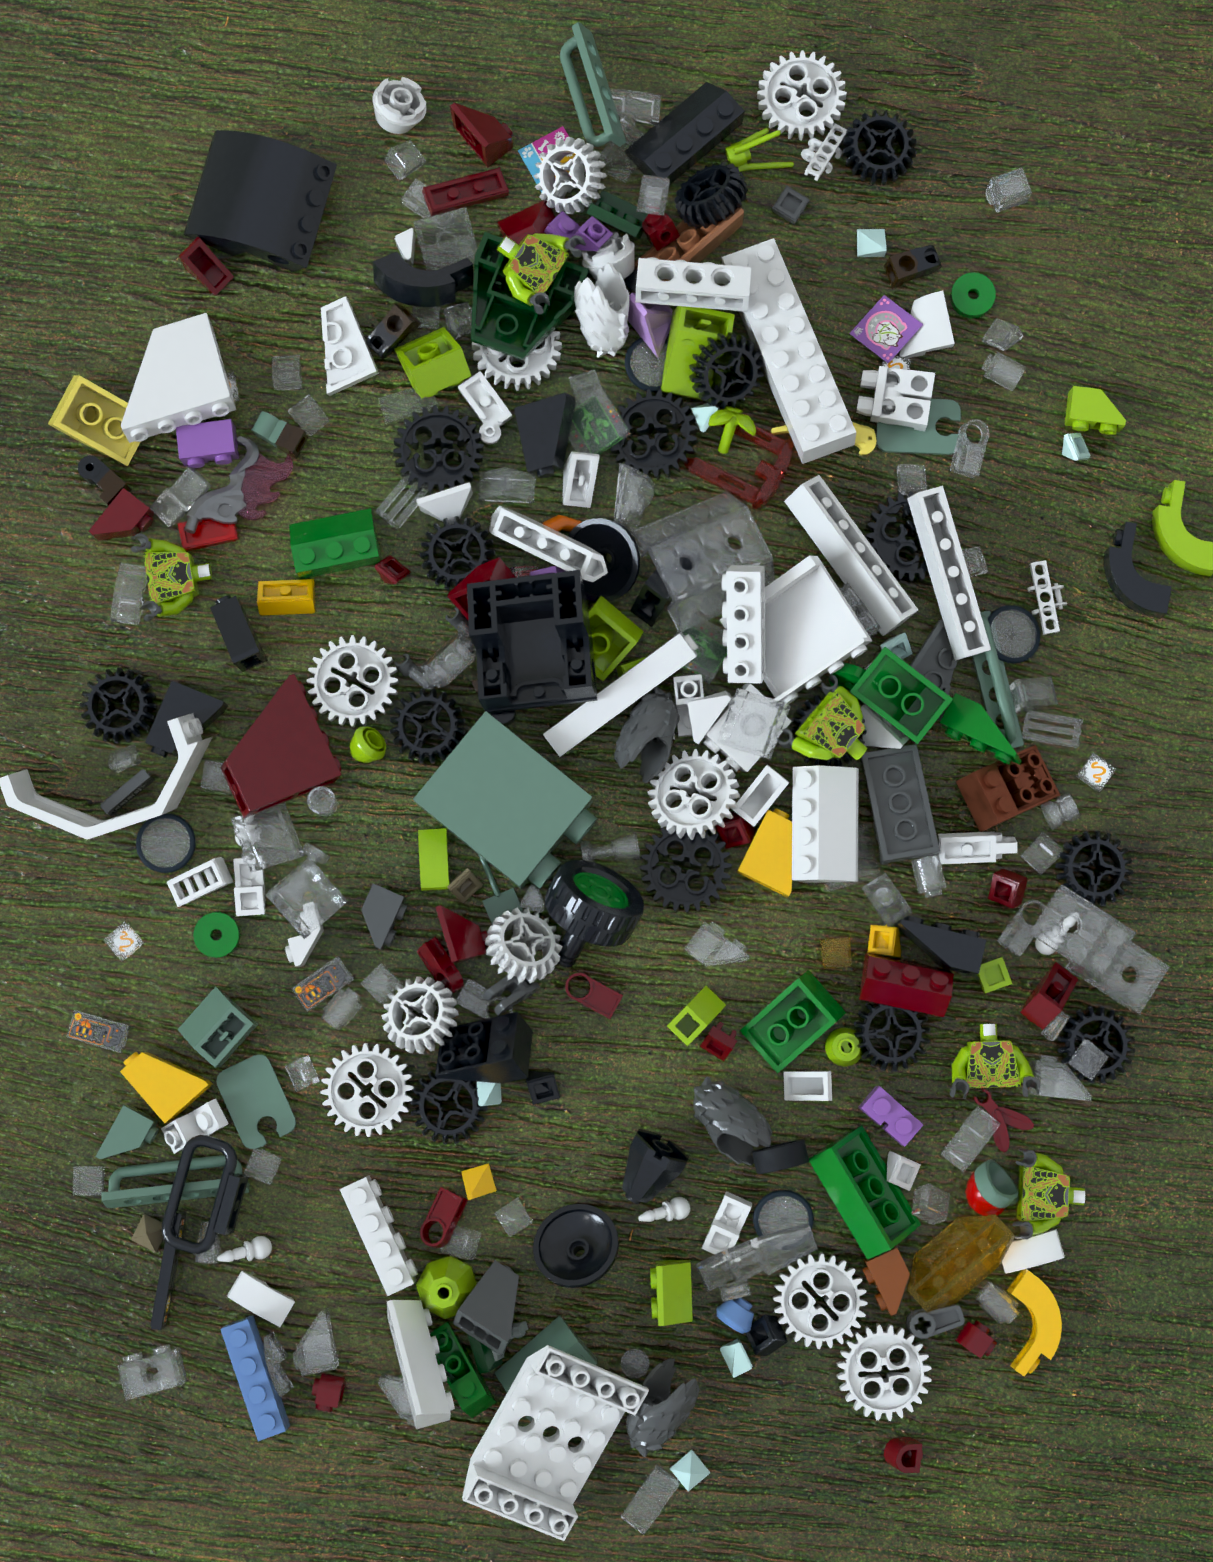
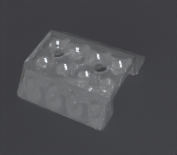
[630,491,775,633]

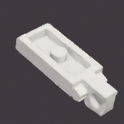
[938,832,1017,864]

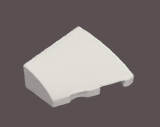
[899,291,955,359]

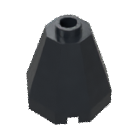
[622,1129,689,1204]

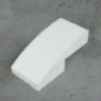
[233,856,265,916]
[702,1191,752,1260]
[997,1229,1065,1274]
[227,1271,295,1327]

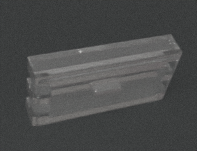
[375,475,428,531]
[1022,710,1083,748]

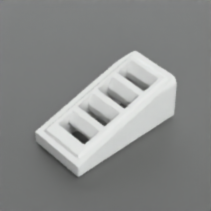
[167,857,233,907]

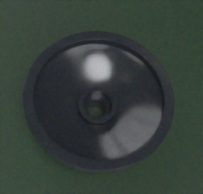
[568,518,640,602]
[533,1204,619,1288]

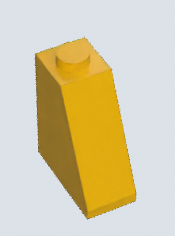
[736,808,792,897]
[120,1052,213,1123]

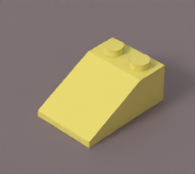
[48,375,140,466]

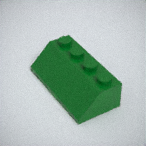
[809,1125,921,1260]

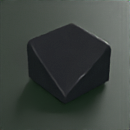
[746,1315,788,1356]

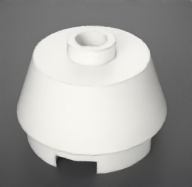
[372,77,426,134]
[581,232,635,281]

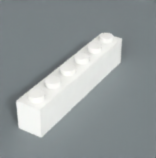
[784,475,918,636]
[907,486,991,661]

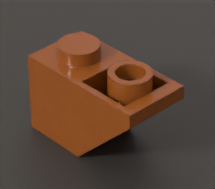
[862,1246,910,1316]

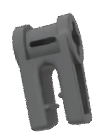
[482,976,540,1016]
[906,1302,964,1339]

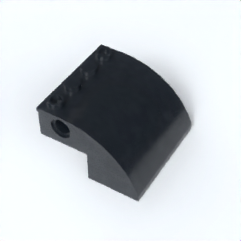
[184,130,337,272]
[467,570,598,713]

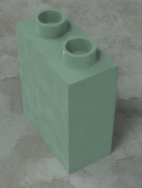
[413,711,598,890]

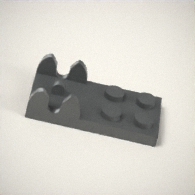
[861,744,940,865]

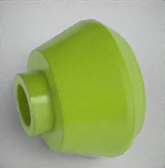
[350,726,386,763]
[825,1027,864,1067]

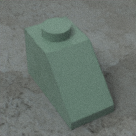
[95,1104,159,1159]

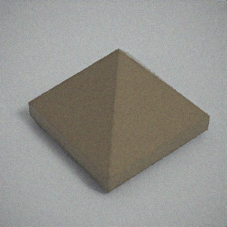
[447,868,483,904]
[131,1214,163,1253]

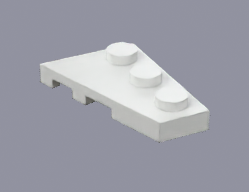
[321,296,379,396]

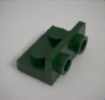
[587,190,650,239]

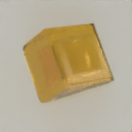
[820,937,851,969]

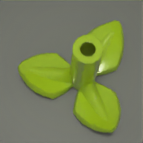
[708,406,756,454]

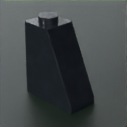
[514,392,576,479]
[630,541,703,627]
[210,595,268,672]
[145,681,228,758]

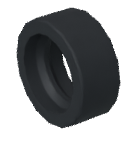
[752,1139,809,1174]

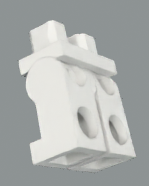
[856,366,935,432]

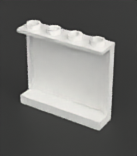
[720,556,872,706]

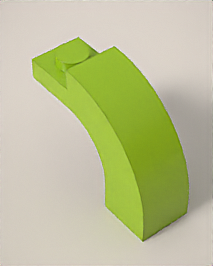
[1152,480,1213,576]

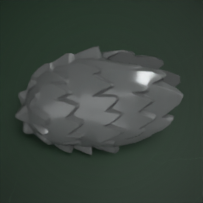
[614,686,680,783]
[693,1076,772,1166]
[625,1357,700,1457]

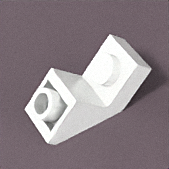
[673,674,704,737]
[285,902,324,967]
[161,1099,229,1154]

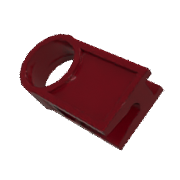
[416,936,464,994]
[565,973,623,1019]
[420,1187,468,1248]

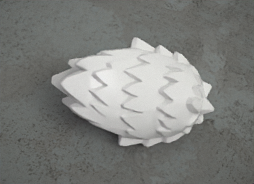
[574,263,629,358]

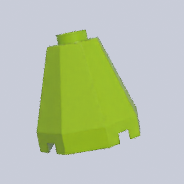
[416,1255,477,1319]

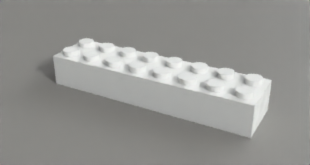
[722,238,856,464]

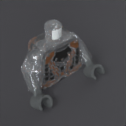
[395,607,477,689]

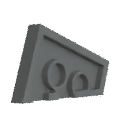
[910,619,958,721]

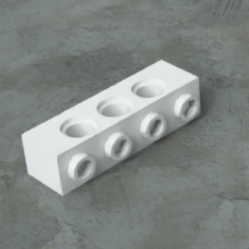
[635,257,752,312]

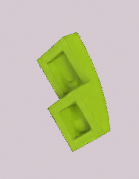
[418,828,450,891]

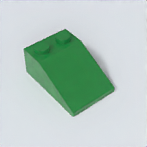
[850,647,953,744]
[740,970,847,1074]

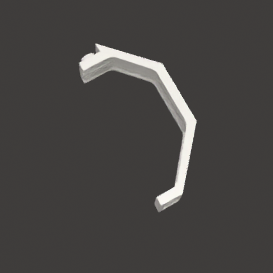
[0,713,213,840]

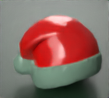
[965,1159,1019,1217]

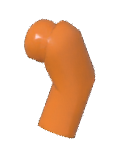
[543,515,582,532]

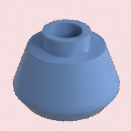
[716,1297,754,1334]

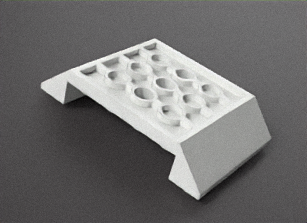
[462,1345,649,1541]

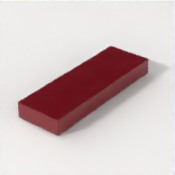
[422,167,509,216]

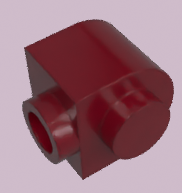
[642,211,680,251]
[955,1320,997,1359]
[312,1373,346,1412]
[884,1437,923,1473]

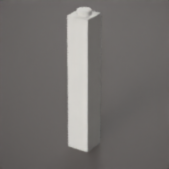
[543,632,698,757]

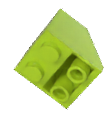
[650,1260,693,1326]

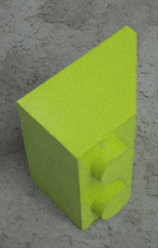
[394,327,471,399]
[588,596,644,681]

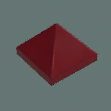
[374,555,411,585]

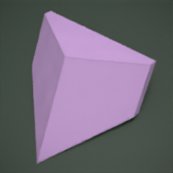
[628,293,673,358]

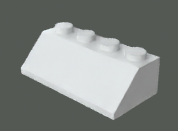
[792,765,859,883]
[387,1300,455,1429]

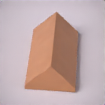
[635,207,744,281]

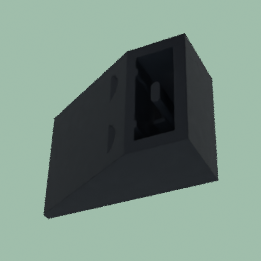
[894,915,986,975]
[435,1012,533,1084]

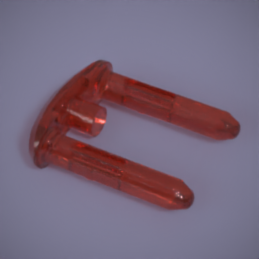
[684,424,794,509]

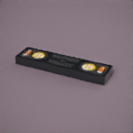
[150,1210,187,1330]

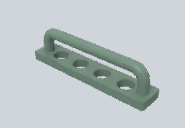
[560,22,626,147]
[972,611,1024,749]
[101,1155,249,1208]

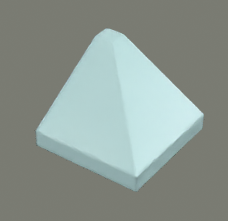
[857,229,886,257]

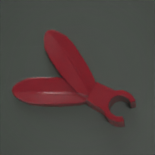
[973,1088,1034,1152]

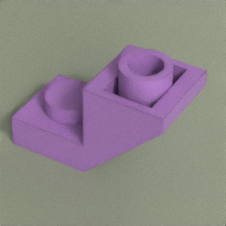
[544,211,613,251]

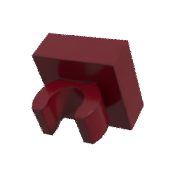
[700,1022,737,1061]

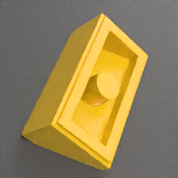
[257,579,315,616]

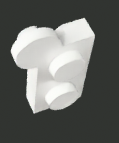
[458,371,513,444]

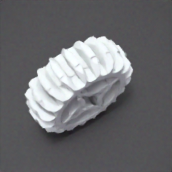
[533,137,607,214]
[485,907,563,983]
[381,976,459,1054]

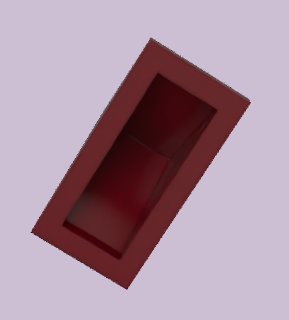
[178,237,234,296]

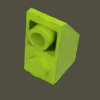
[1065,386,1126,435]
[667,986,726,1046]

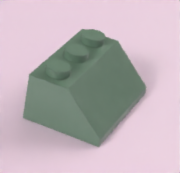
[494,1315,597,1422]

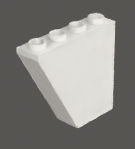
[121,313,236,443]

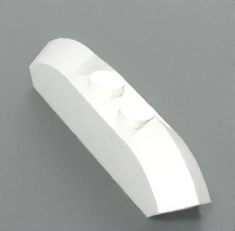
[489,506,608,582]

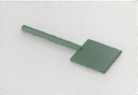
[478,855,523,925]

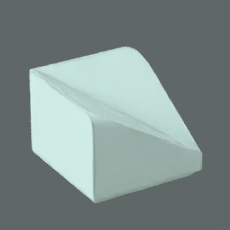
[477,1081,502,1106]
[720,1338,753,1378]

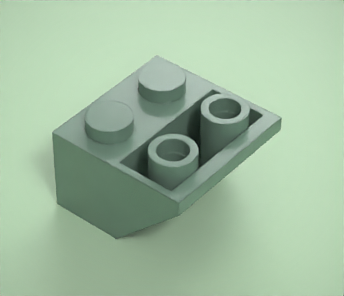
[177,986,258,1068]

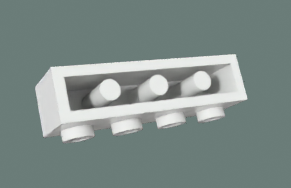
[722,565,766,683]
[340,1175,418,1296]

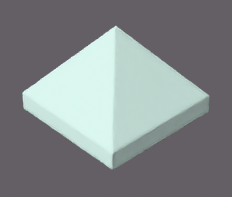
[691,403,718,432]
[1062,433,1091,461]
[880,632,912,659]
[670,1450,710,1492]

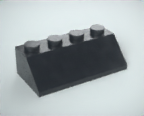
[625,82,745,193]

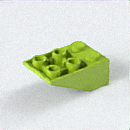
[661,306,735,401]

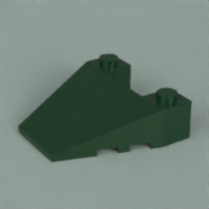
[471,232,589,360]

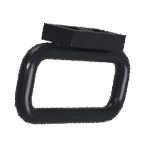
[161,1135,249,1254]

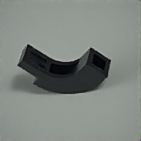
[373,251,473,307]
[1103,521,1172,619]

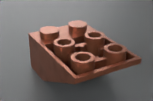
[956,745,1060,832]

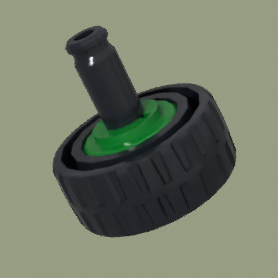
[545,860,644,967]

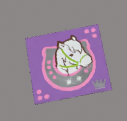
[849,295,923,363]

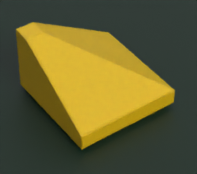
[867,925,901,957]
[461,1163,497,1200]

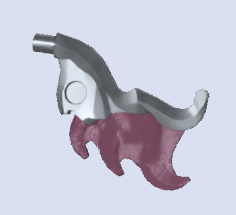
[184,436,293,534]

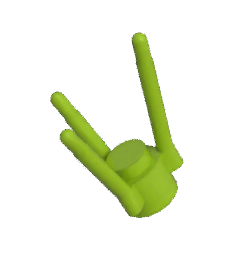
[725,128,794,172]

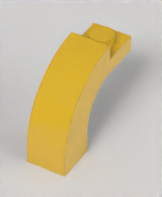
[1006,1269,1062,1377]

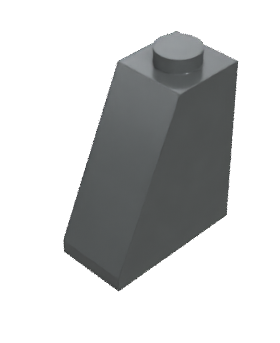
[453,1260,519,1356]

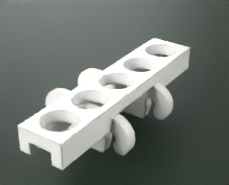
[801,124,847,181]
[1027,560,1067,635]

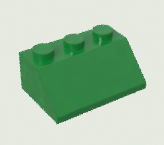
[289,508,382,579]

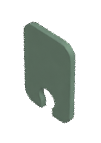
[876,399,961,455]
[216,1054,297,1149]

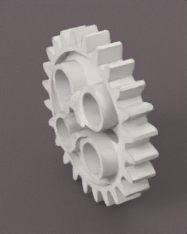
[757,50,847,141]
[472,331,562,391]
[307,635,399,727]
[648,749,740,840]
[320,1043,414,1137]
[773,1252,868,1349]
[836,1323,932,1421]

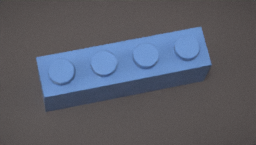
[220,1315,290,1441]

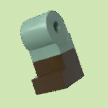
[251,411,308,459]

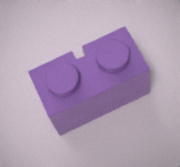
[176,419,239,468]
[858,1086,923,1147]

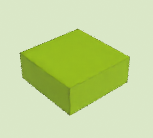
[977,957,1012,993]

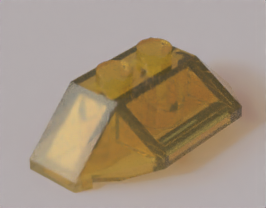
[907,1214,1015,1312]

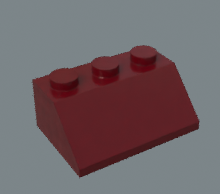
[859,953,954,1017]

